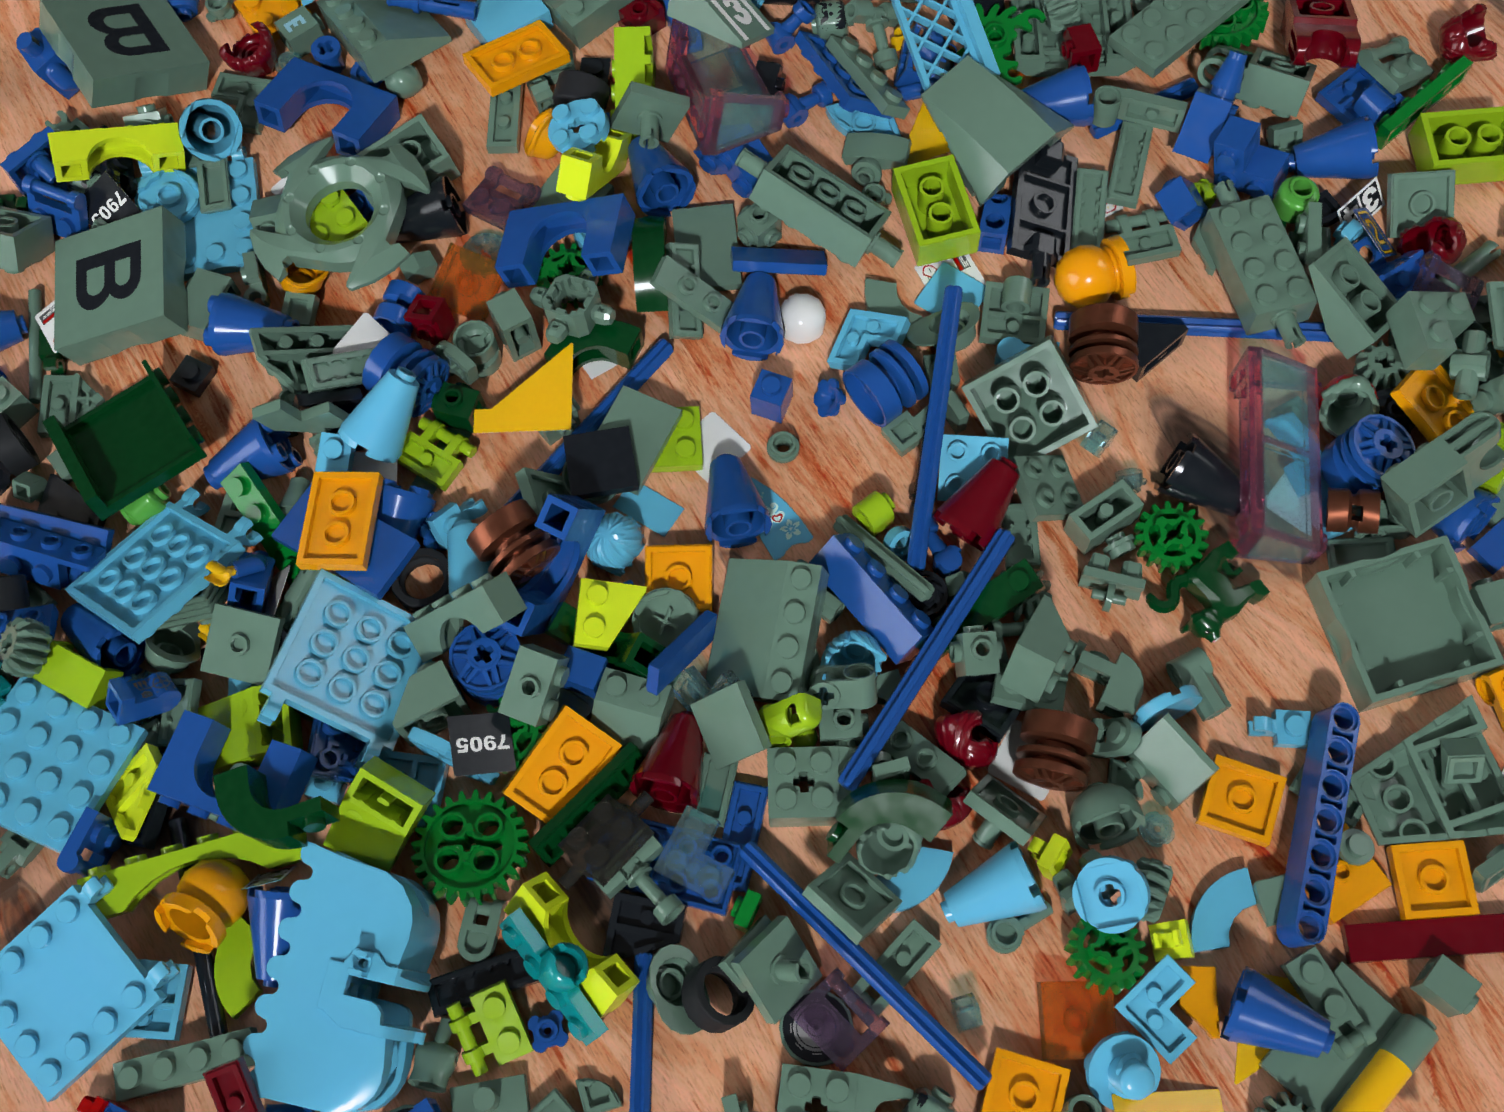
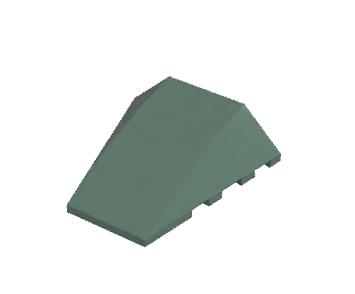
[921,55,1074,207]
[1350,695,1504,846]

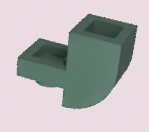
[1073,650,1144,719]

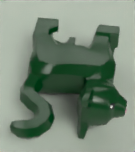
[1146,540,1270,643]

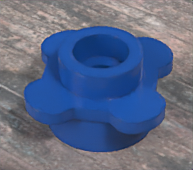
[527,1010,569,1053]

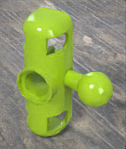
[758,693,822,748]

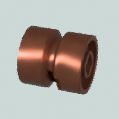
[1326,487,1381,534]

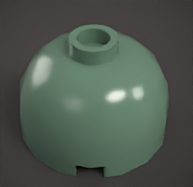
[1069,782,1146,850]

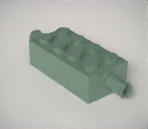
[734,144,904,268]
[1200,179,1318,349]

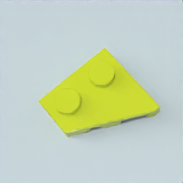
[573,578,647,652]
[105,743,162,842]

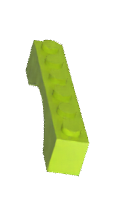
[77,829,302,919]

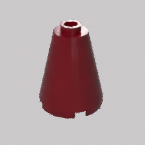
[932,456,1020,551]
[630,710,704,813]

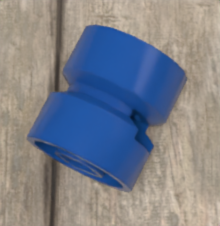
[373,279,426,337]

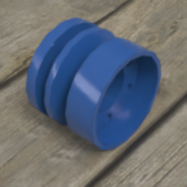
[362,331,450,418]
[842,339,929,428]
[1320,414,1416,494]
[449,624,521,707]

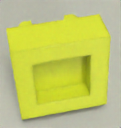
[1027,833,1073,881]
[1148,919,1195,963]

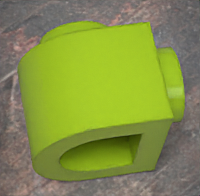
[852,491,895,537]

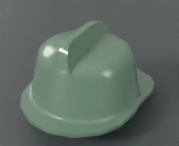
[906,302,980,352]
[144,623,201,676]
[646,944,710,1035]

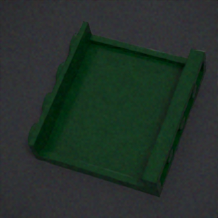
[42,360,207,521]

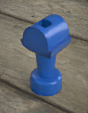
[766,0,817,55]
[774,81,833,128]
[928,517,962,579]

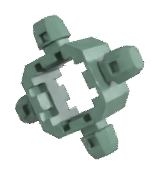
[529,268,616,344]

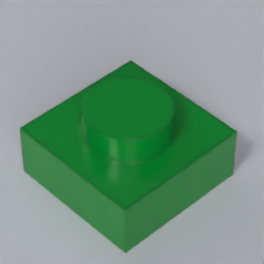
[730,889,763,933]

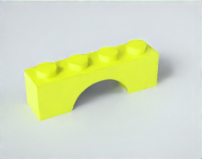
[47,122,186,183]
[556,128,632,201]
[504,871,640,1019]

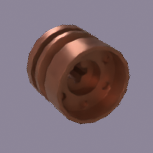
[1068,303,1139,385]
[466,499,560,587]
[1012,708,1099,792]

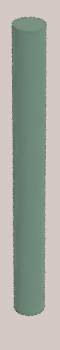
[28,289,43,404]

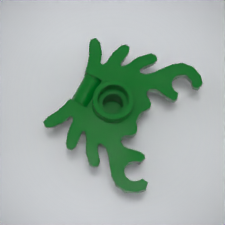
[957,3,1046,85]

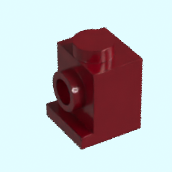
[618,0,666,35]
[1061,23,1102,73]
[404,294,457,345]

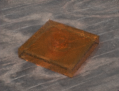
[428,242,503,322]
[1037,981,1117,1060]

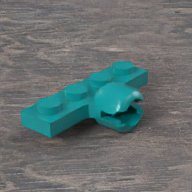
[499,908,609,1046]

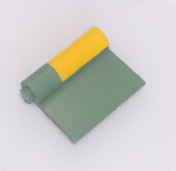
[1259,961,1439,1112]

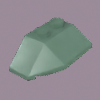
[249,325,358,394]

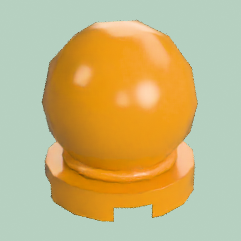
[1053,235,1137,308]
[154,858,250,954]

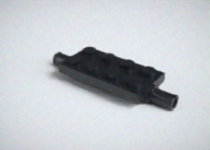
[1006,138,1078,287]

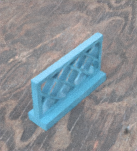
[891,0,1000,92]

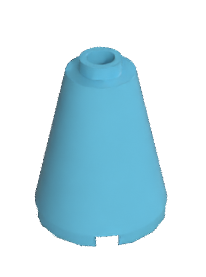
[178,98,243,162]
[338,366,420,463]
[447,520,494,599]
[940,841,1048,927]

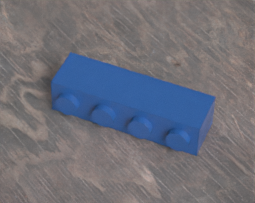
[809,533,934,664]

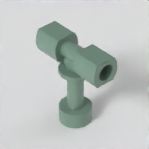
[844,0,899,71]
[593,830,685,926]

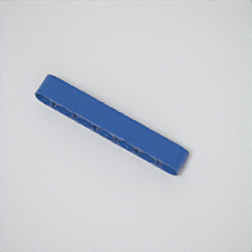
[1276,702,1360,948]

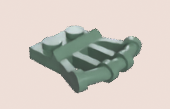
[988,619,1087,711]

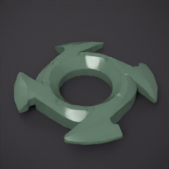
[250,136,431,291]

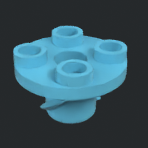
[1083,1031,1161,1110]

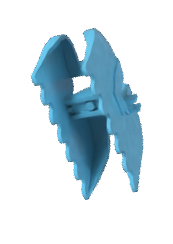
[243,841,440,1112]

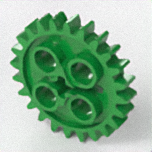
[1198,0,1269,50]
[411,789,530,907]

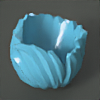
[587,512,645,577]
[820,630,887,680]

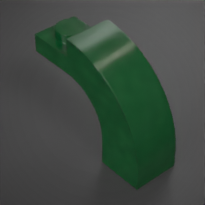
[632,215,668,313]
[544,320,644,375]
[544,601,666,678]
[213,764,340,849]
[826,778,953,864]

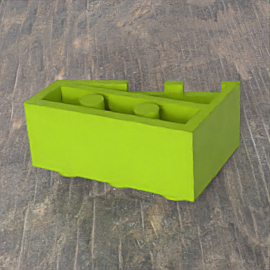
[610,26,656,140]

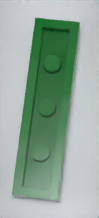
[1375,55,1473,150]
[220,462,300,586]

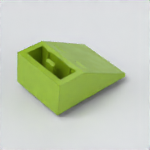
[197,685,303,774]
[323,756,436,872]

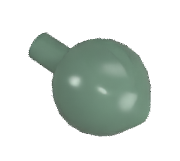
[382,64,423,99]

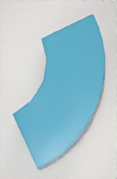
[826,103,902,137]
[408,726,500,785]
[876,847,954,913]
[1189,867,1257,953]

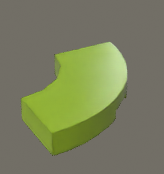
[214,916,264,1020]

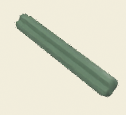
[833,515,935,602]

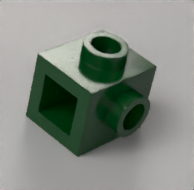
[431,382,486,432]

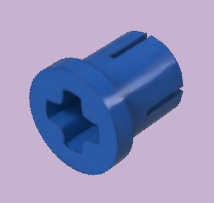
[311,35,345,74]

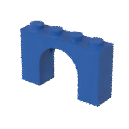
[253,57,400,155]
[494,193,636,288]
[499,494,606,637]
[147,710,318,831]

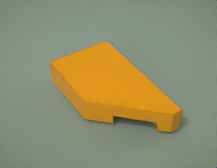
[1177,966,1220,1039]

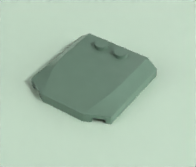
[1009,0,1136,77]

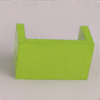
[31,640,124,709]

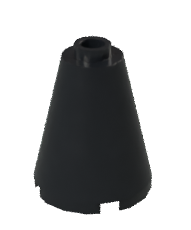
[396,176,469,243]
[1154,433,1254,517]

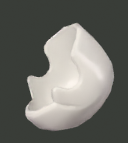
[780,293,826,344]

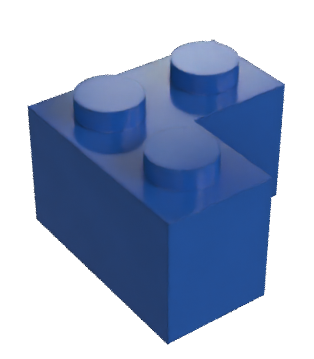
[1172,85,1239,164]
[1214,115,1290,201]
[693,124,773,198]

